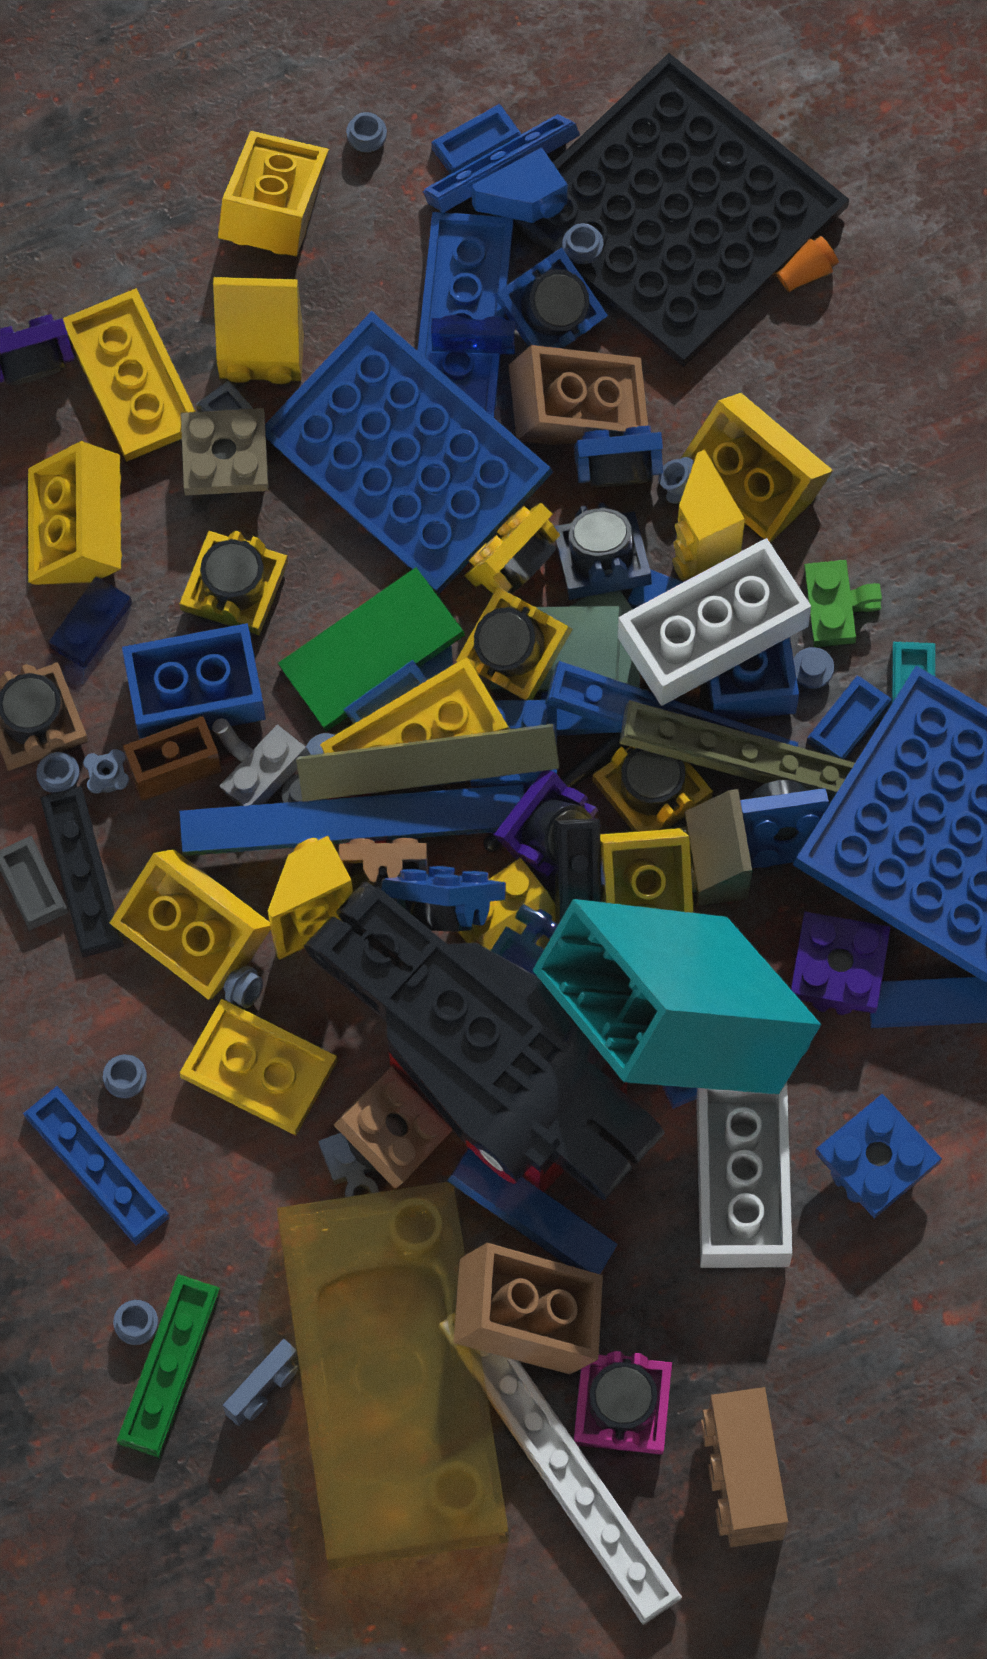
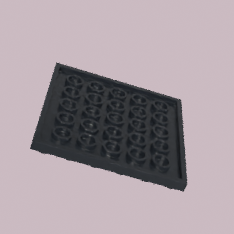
[514,53,849,367]

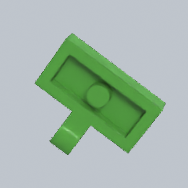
[804,560,882,647]

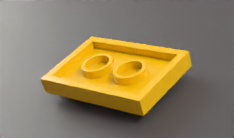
[180,999,338,1136]

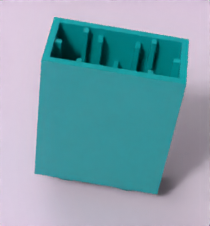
[533,899,822,1094]

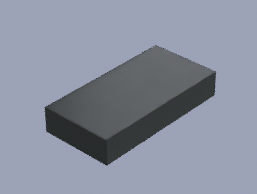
[0,836,68,931]

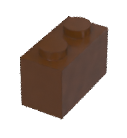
[123,716,222,801]

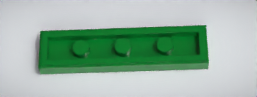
[117,1274,221,1458]

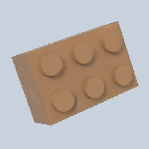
[454,1243,603,1375]
[701,1387,788,1548]

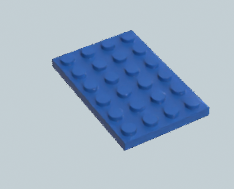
[265,311,553,594]

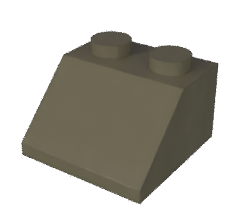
[677,789,752,906]

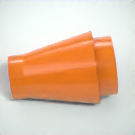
[776,236,839,293]

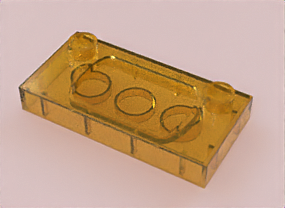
[277,1182,509,1570]

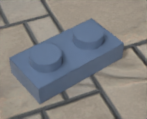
[223,1339,299,1426]

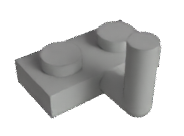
[212,718,311,806]

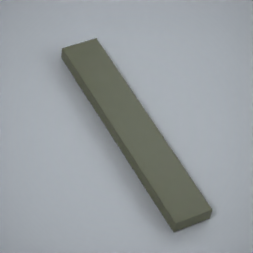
[619,700,855,802]
[296,724,559,802]

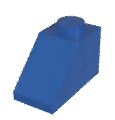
[472,147,568,223]

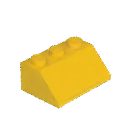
[680,393,833,542]
[28,441,122,585]
[672,449,745,581]
[268,836,353,960]
[109,849,271,1000]

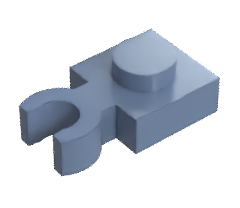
[318,1133,379,1210]

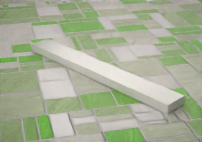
[439,1313,682,1625]

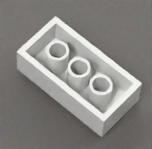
[618,538,811,706]
[696,1082,792,1268]

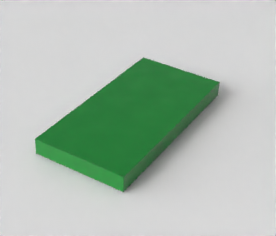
[278,567,465,732]

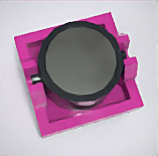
[574,1351,672,1455]

